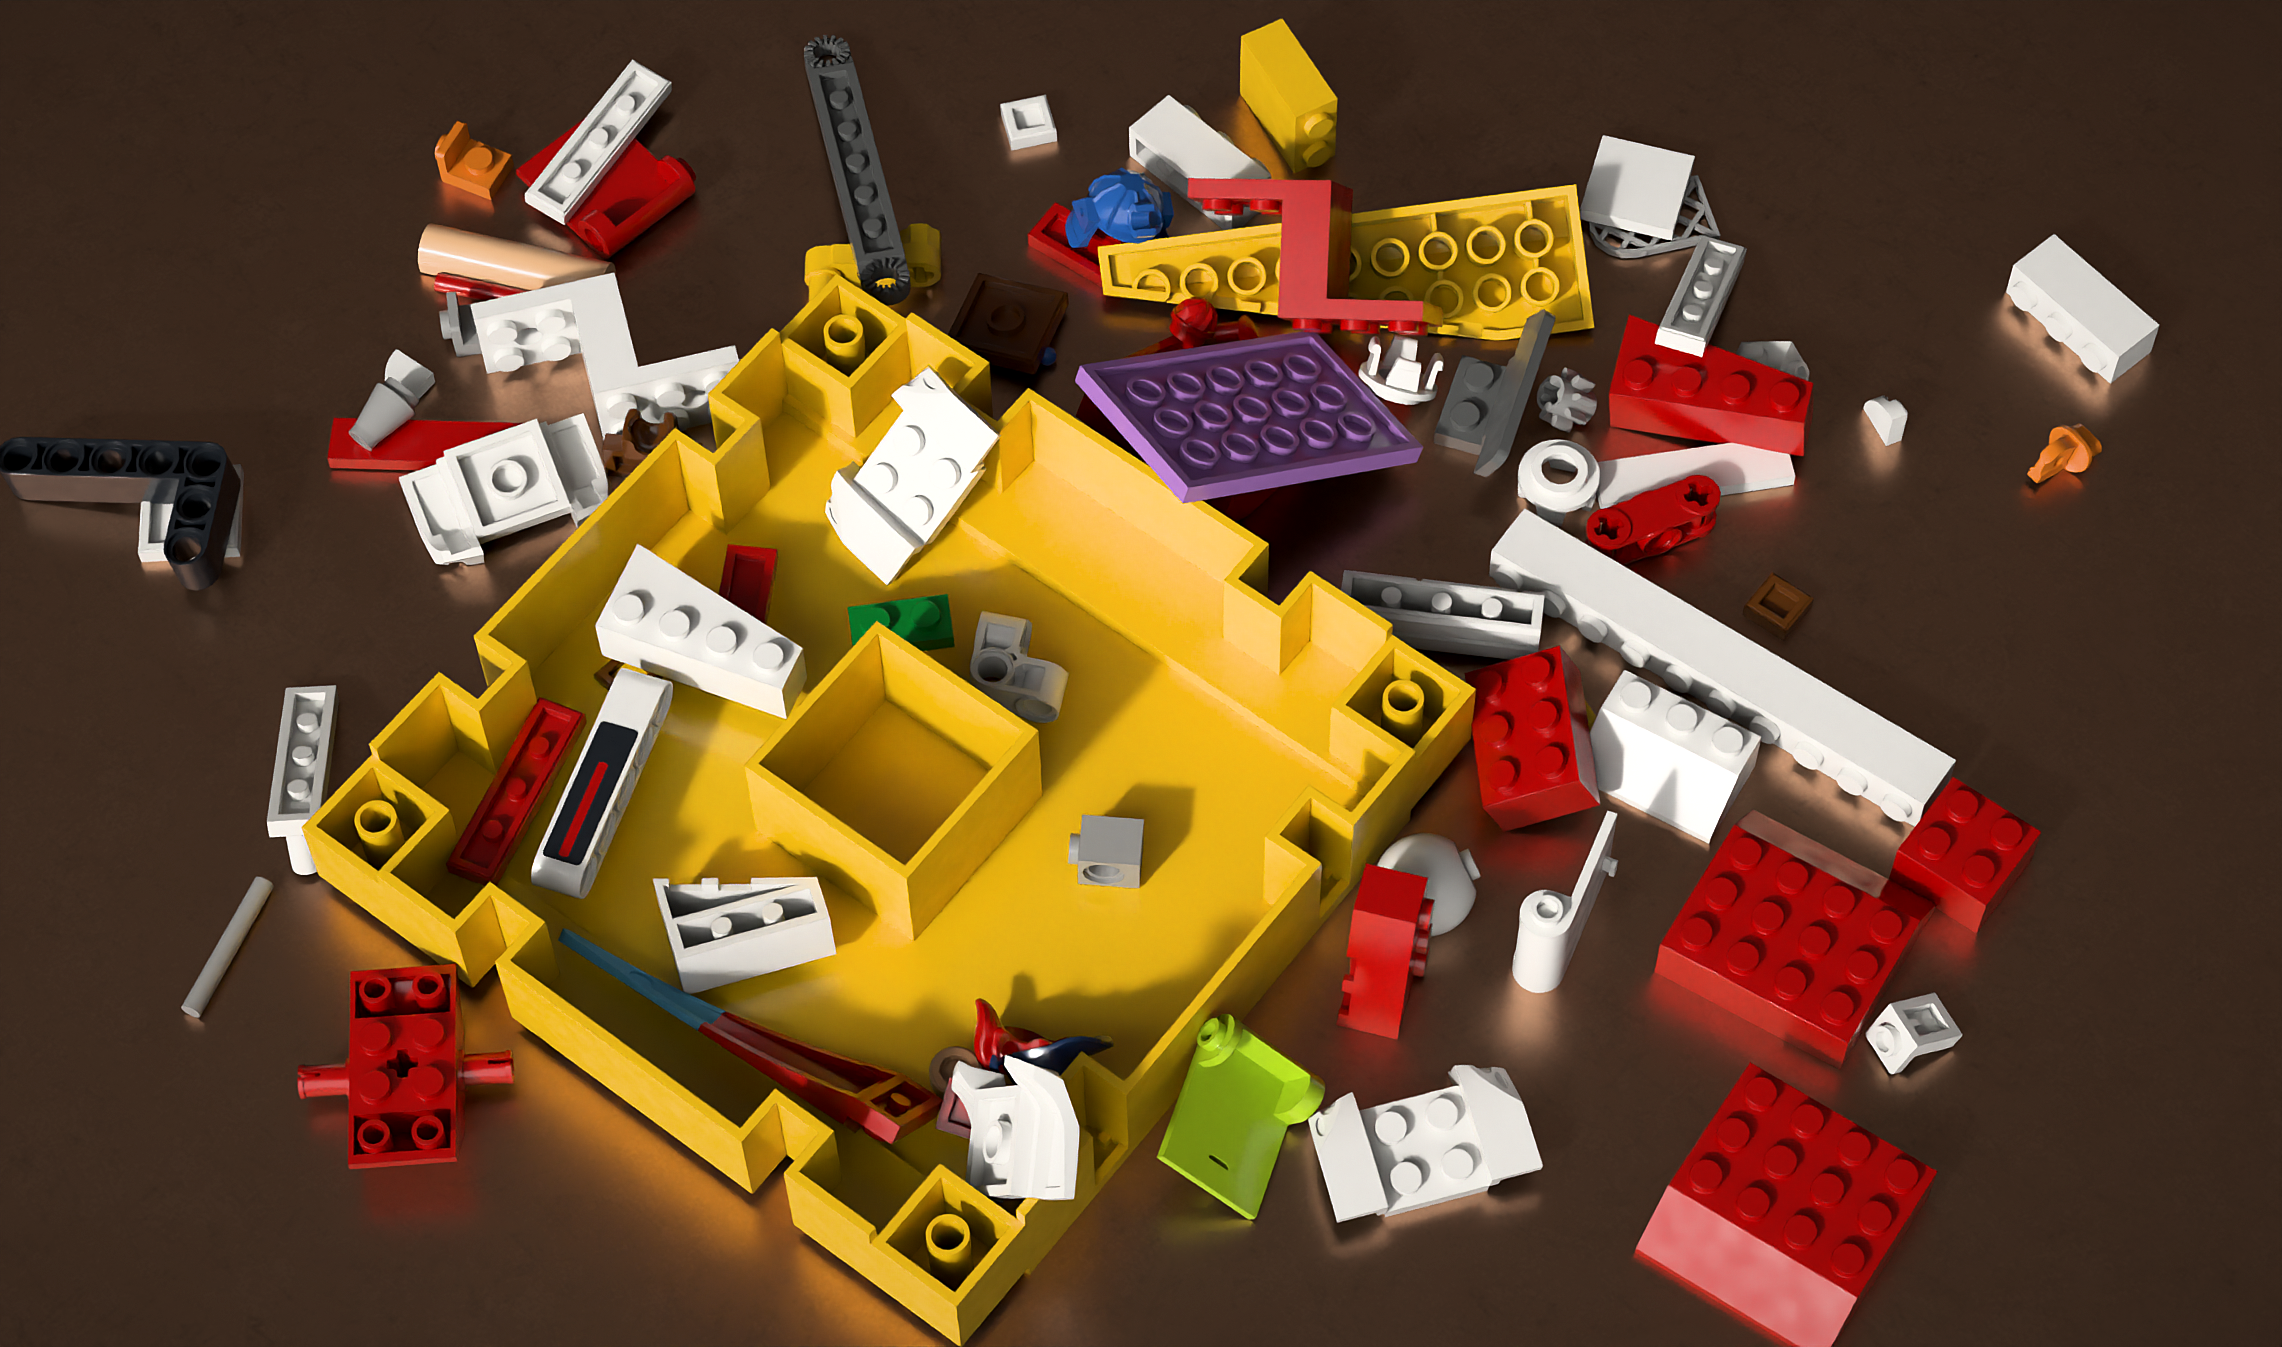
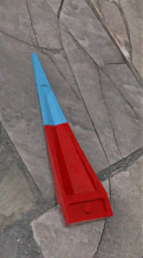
[558,928,943,1144]

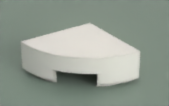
[385,349,435,400]
[1863,395,1908,446]

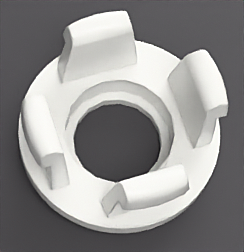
[1359,334,1444,405]
[1518,439,1600,526]

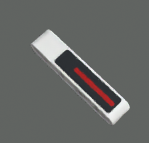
[531,668,673,899]

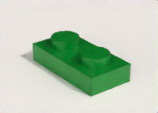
[848,594,955,651]

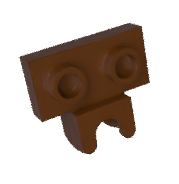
[602,408,703,478]

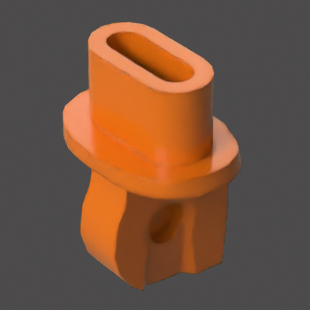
[2027,423,2102,484]

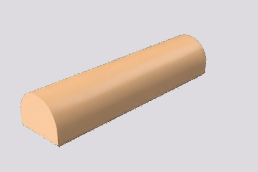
[418,223,616,291]

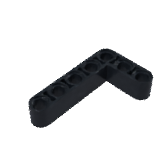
[0,437,241,591]

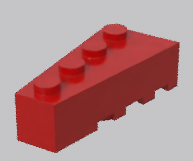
[1609,314,1813,456]

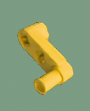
[804,223,942,301]

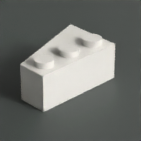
[653,877,837,994]

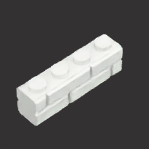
[1341,570,1545,660]

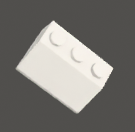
[1590,670,1761,844]

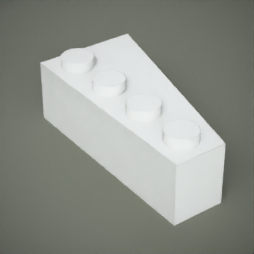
[595,544,807,719]

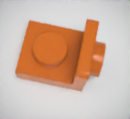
[435,120,514,200]

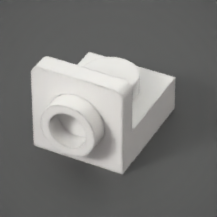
[1866,993,1963,1074]

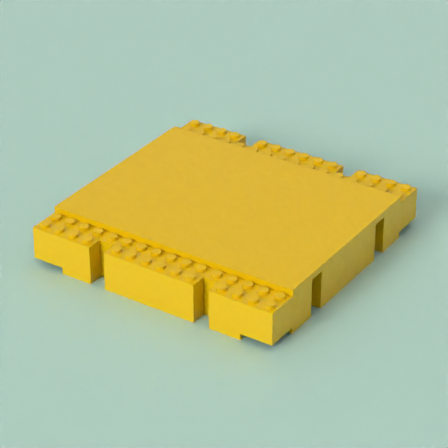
[301,274,1476,1347]

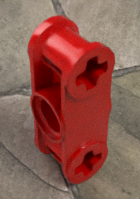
[1584,475,1721,566]

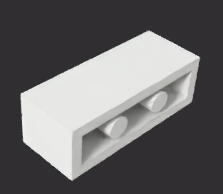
[1129,95,1271,230]
[2006,234,2160,384]

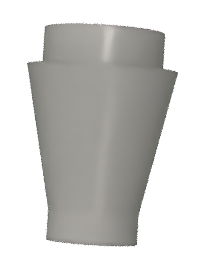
[348,377,419,451]

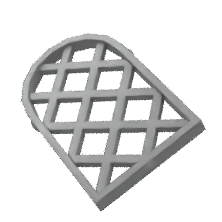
[1588,175,1720,258]

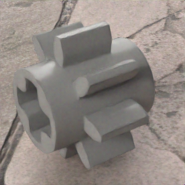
[1537,368,1597,433]

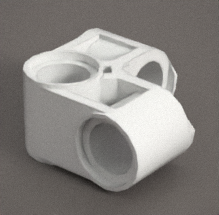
[970,611,1069,723]

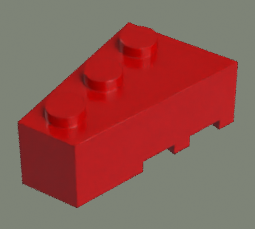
[1336,863,1435,1039]

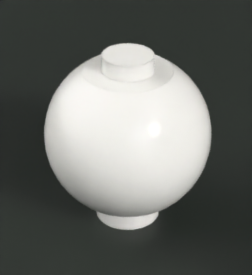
[1377,833,1481,936]

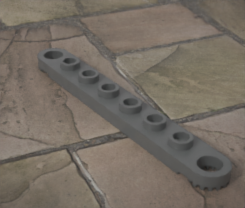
[804,35,911,306]

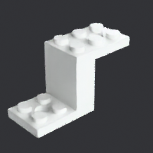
[470,272,739,441]

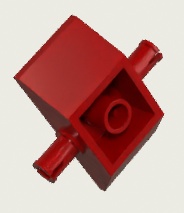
[297,964,515,1169]

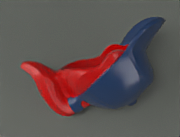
[974,998,1114,1085]

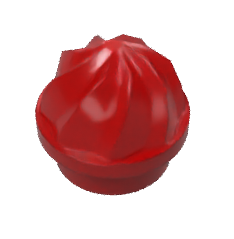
[1169,297,1218,347]

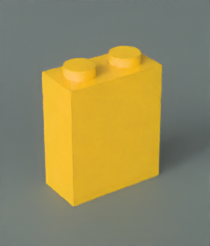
[1240,18,1338,173]

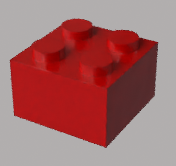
[1889,777,2041,934]

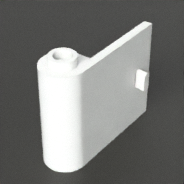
[1512,811,1618,993]

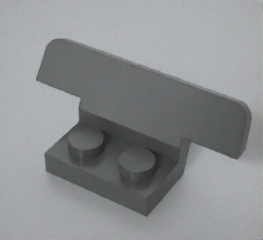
[1434,309,1555,477]

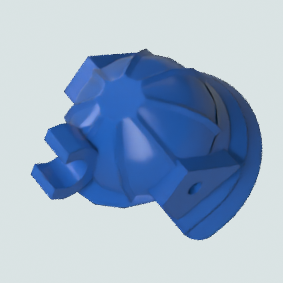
[1065,167,1174,248]

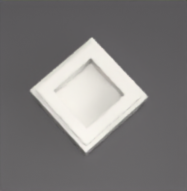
[1000,95,1057,151]

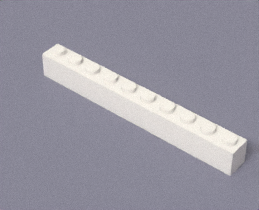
[1489,508,1956,827]

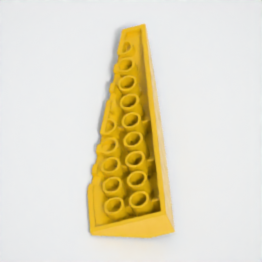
[1097,184,1594,341]

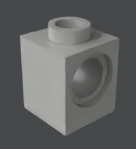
[1068,815,1144,889]

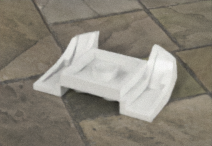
[825,365,1001,585]
[399,413,613,565]
[951,1055,1080,1203]
[1308,1065,1543,1223]

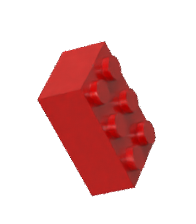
[1464,645,1600,832]

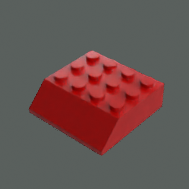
[1655,810,1937,1070]
[1635,1062,1938,1347]

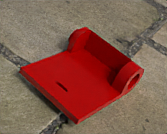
[516,117,696,260]

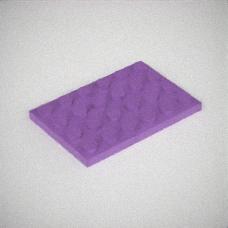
[1075,331,1423,504]

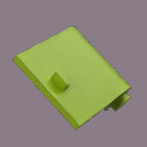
[1157,1014,1325,1219]

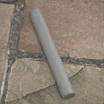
[181,877,274,1017]

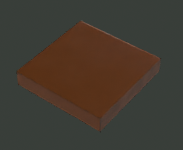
[948,273,1069,374]

